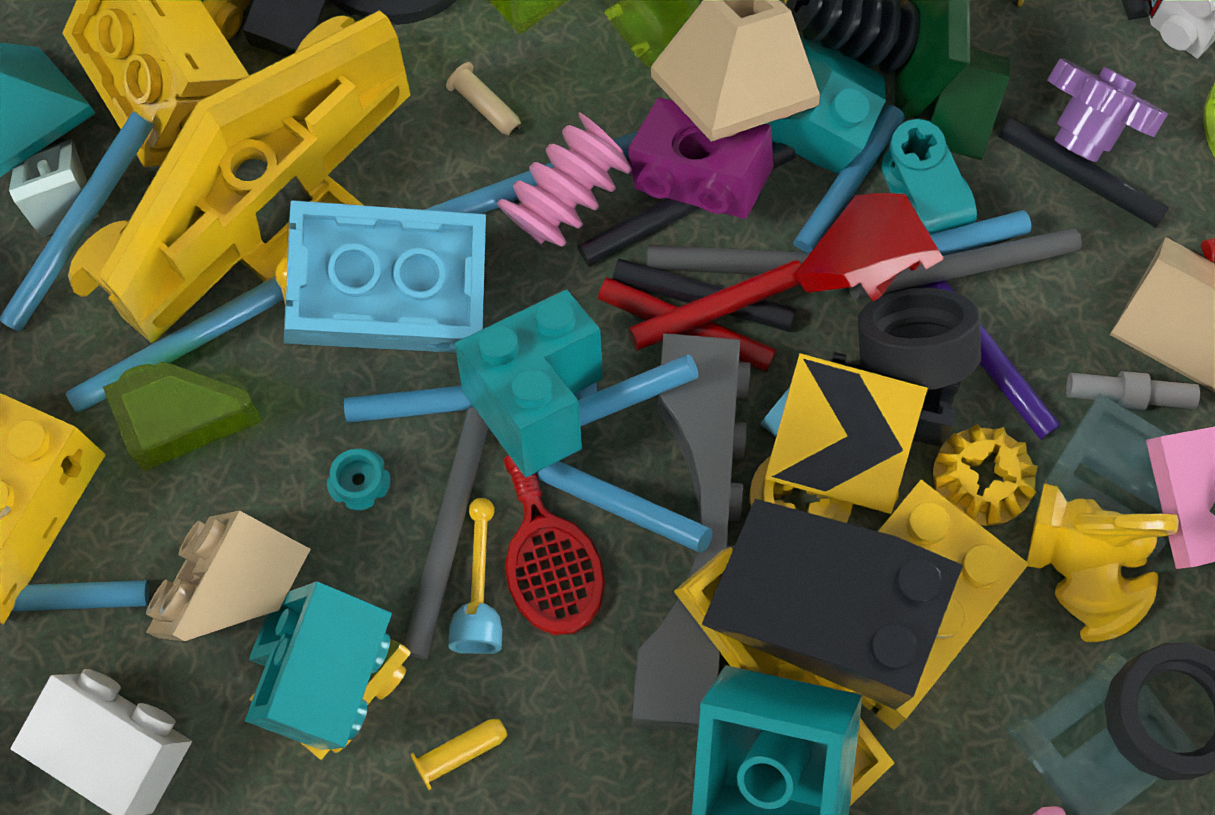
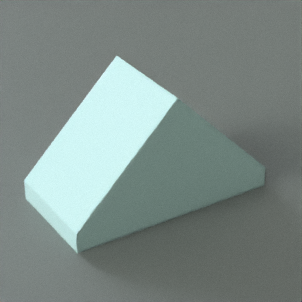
[9,139,99,238]

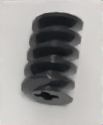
[785,0,920,73]

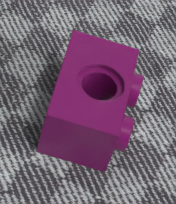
[628,97,774,219]

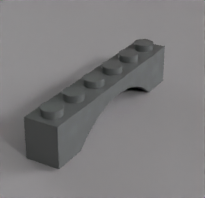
[631,333,750,733]

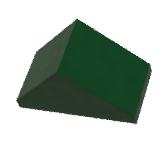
[930,48,1010,161]

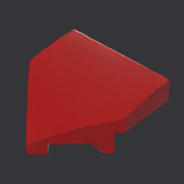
[794,193,944,302]

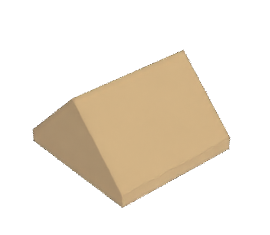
[1110,237,1215,392]

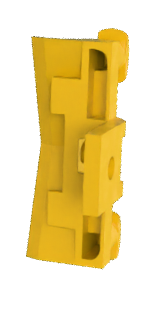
[68,10,411,344]

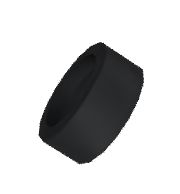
[858,288,981,390]
[1104,643,1215,780]

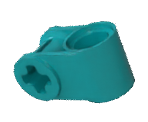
[881,119,977,235]

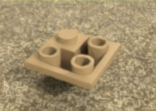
[651,0,820,142]
[146,510,311,641]

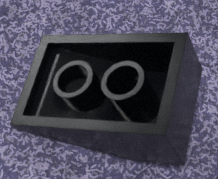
[701,499,963,710]

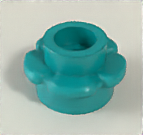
[327,449,391,511]

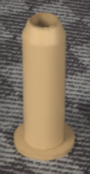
[446,62,521,136]

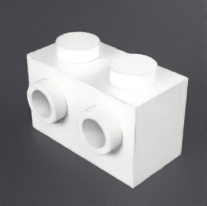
[10,669,192,815]

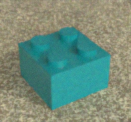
[692,665,863,815]

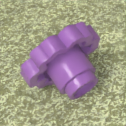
[1047,58,1168,162]

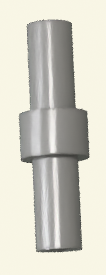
[1066,371,1200,411]

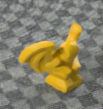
[1027,484,1179,642]

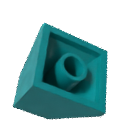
[765,31,886,174]
[0,42,95,177]

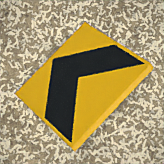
[765,353,928,514]

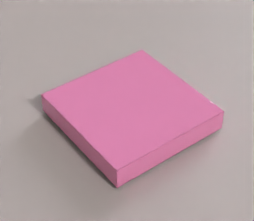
[1146,426,1215,569]

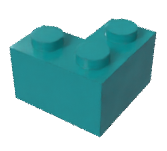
[455,289,603,478]
[245,581,392,750]

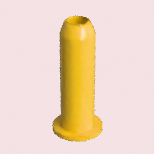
[410,719,507,791]

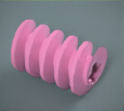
[496,112,632,247]

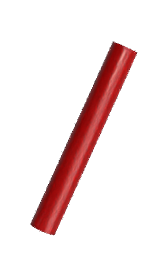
[627,259,801,351]
[597,277,777,372]

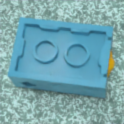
[275,201,486,353]

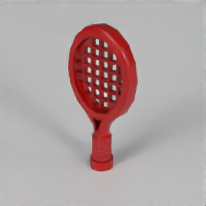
[503,455,605,636]

